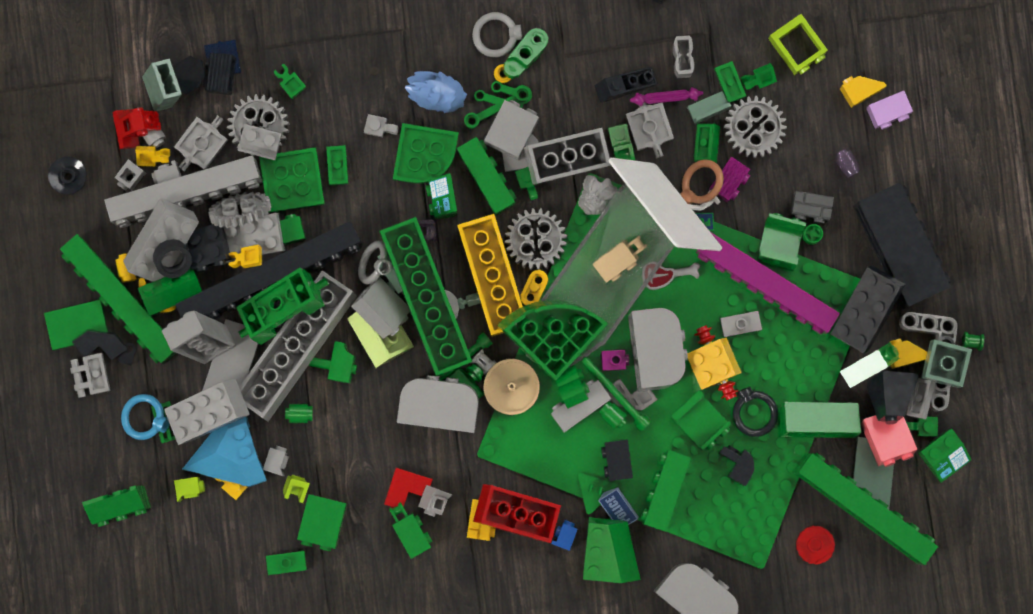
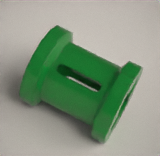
[962,332,985,351]

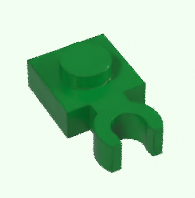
[274,64,307,99]

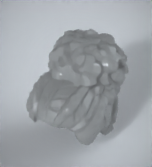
[578,175,618,215]

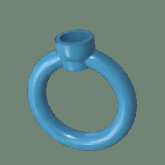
[121,394,170,440]

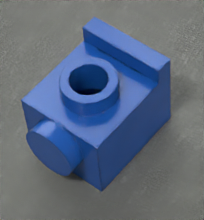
[551,520,578,551]

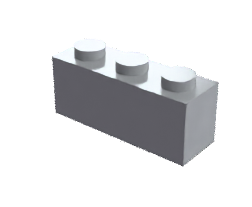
[551,379,612,432]

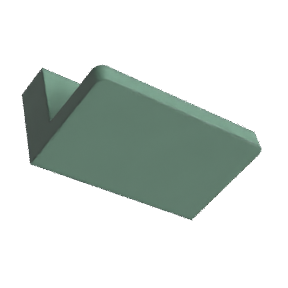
[687,91,731,124]

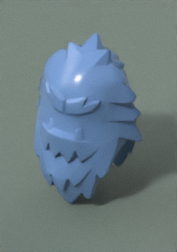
[405,71,467,113]

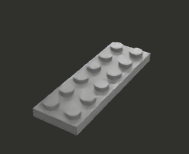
[174,213,285,267]

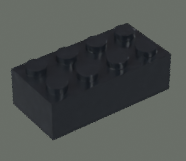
[831,265,906,353]

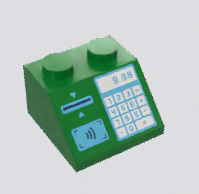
[426,173,458,220]
[917,428,971,483]

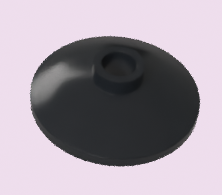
[48,157,87,195]

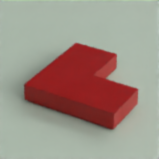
[384,468,433,508]

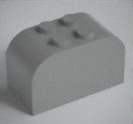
[524,128,611,185]
[628,308,688,392]
[397,375,479,433]
[654,563,738,614]

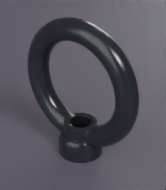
[733,386,778,437]

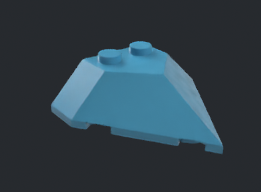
[182,416,267,487]

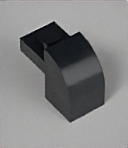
[719,445,754,486]

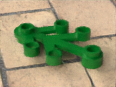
[464,81,532,129]

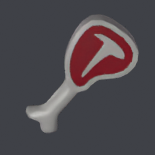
[643,262,700,290]

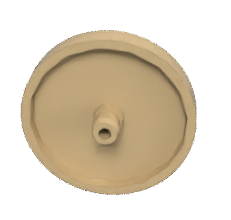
[484,359,540,415]

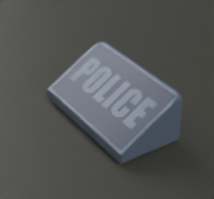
[598,487,639,525]

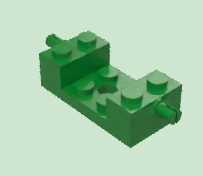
[236,267,329,345]

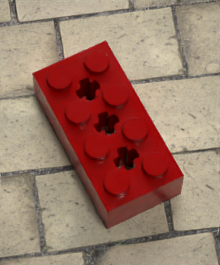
[473,484,561,543]

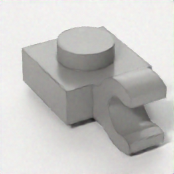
[364,114,399,138]

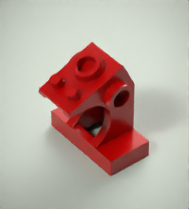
[112,108,161,149]

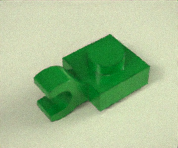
[741,63,777,90]
[515,167,538,201]
[906,417,938,437]

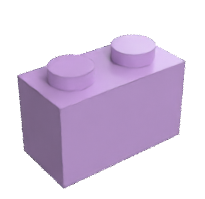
[866,91,913,130]

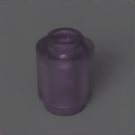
[834,149,860,178]

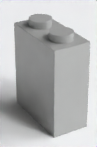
[484,100,539,160]
[351,277,410,339]

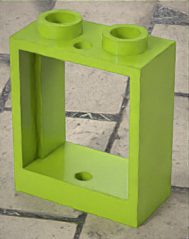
[768,14,828,75]

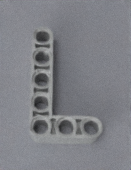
[899,312,957,411]

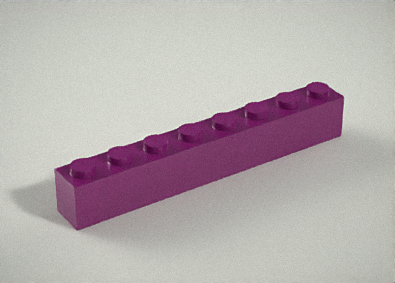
[695,232,840,335]

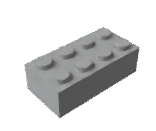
[123,198,199,282]
[162,311,236,364]
[164,379,250,445]

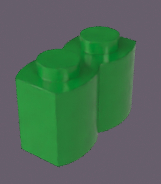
[556,365,590,408]

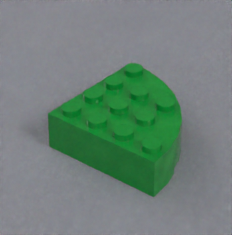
[497,300,608,380]

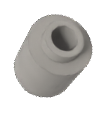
[143,130,166,148]

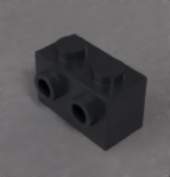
[601,440,633,481]

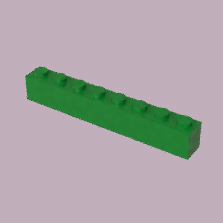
[60,234,176,364]

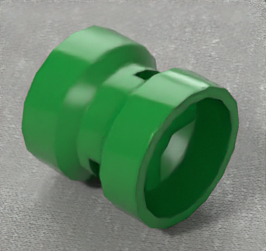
[802,224,823,245]

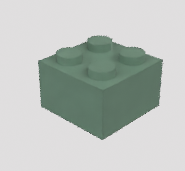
[921,339,972,388]

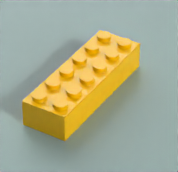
[457,214,523,337]

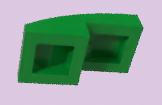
[607,123,636,161]

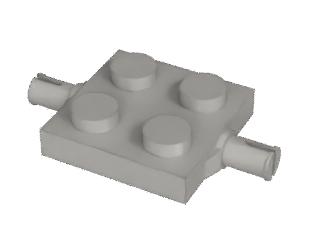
[626,95,674,158]
[174,115,228,172]

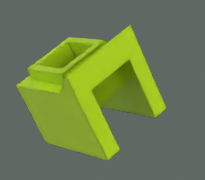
[283,475,310,503]
[174,477,205,502]

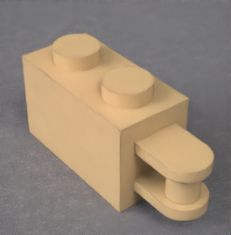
[593,235,647,283]

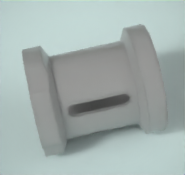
[471,349,496,375]

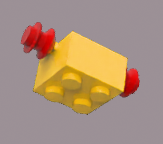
[687,325,741,401]

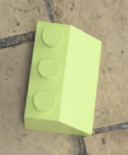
[347,312,414,368]

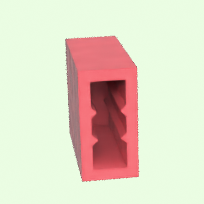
[861,415,917,467]

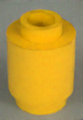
[115,253,137,283]

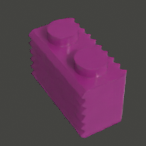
[709,157,750,203]

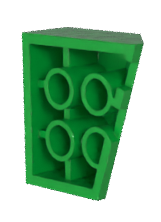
[82,485,151,527]
[583,517,641,583]

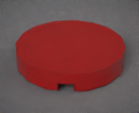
[796,526,835,564]

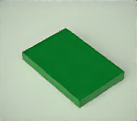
[44,300,108,351]

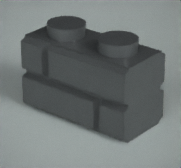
[791,191,834,224]

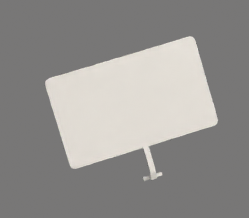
[608,158,722,251]

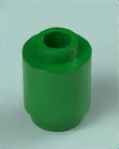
[599,401,628,429]
[285,404,313,423]

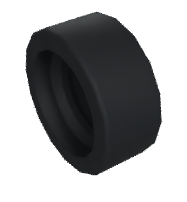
[153,239,192,278]

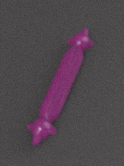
[630,87,703,106]

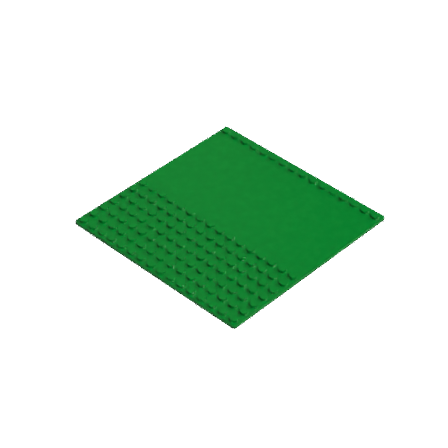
[477,173,860,569]

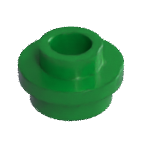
[466,364,484,382]

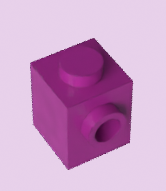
[601,350,629,371]

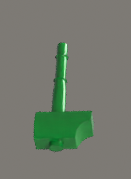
[308,341,357,384]

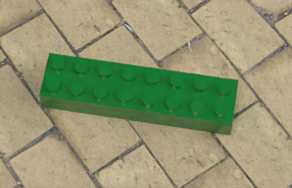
[379,217,472,376]
[793,453,938,565]

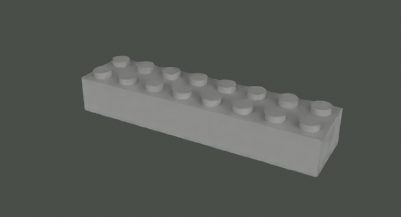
[104,155,263,228]
[239,271,357,422]

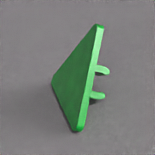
[578,473,619,514]

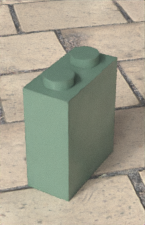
[142,59,182,111]

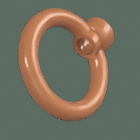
[680,160,724,204]

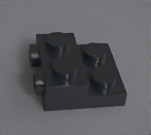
[187,224,232,272]

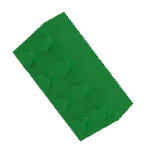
[640,450,691,532]

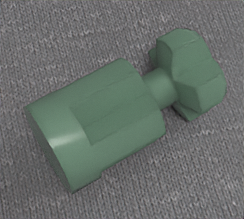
[457,292,481,309]

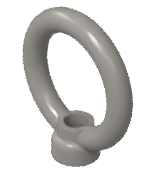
[472,12,522,57]
[358,241,392,284]

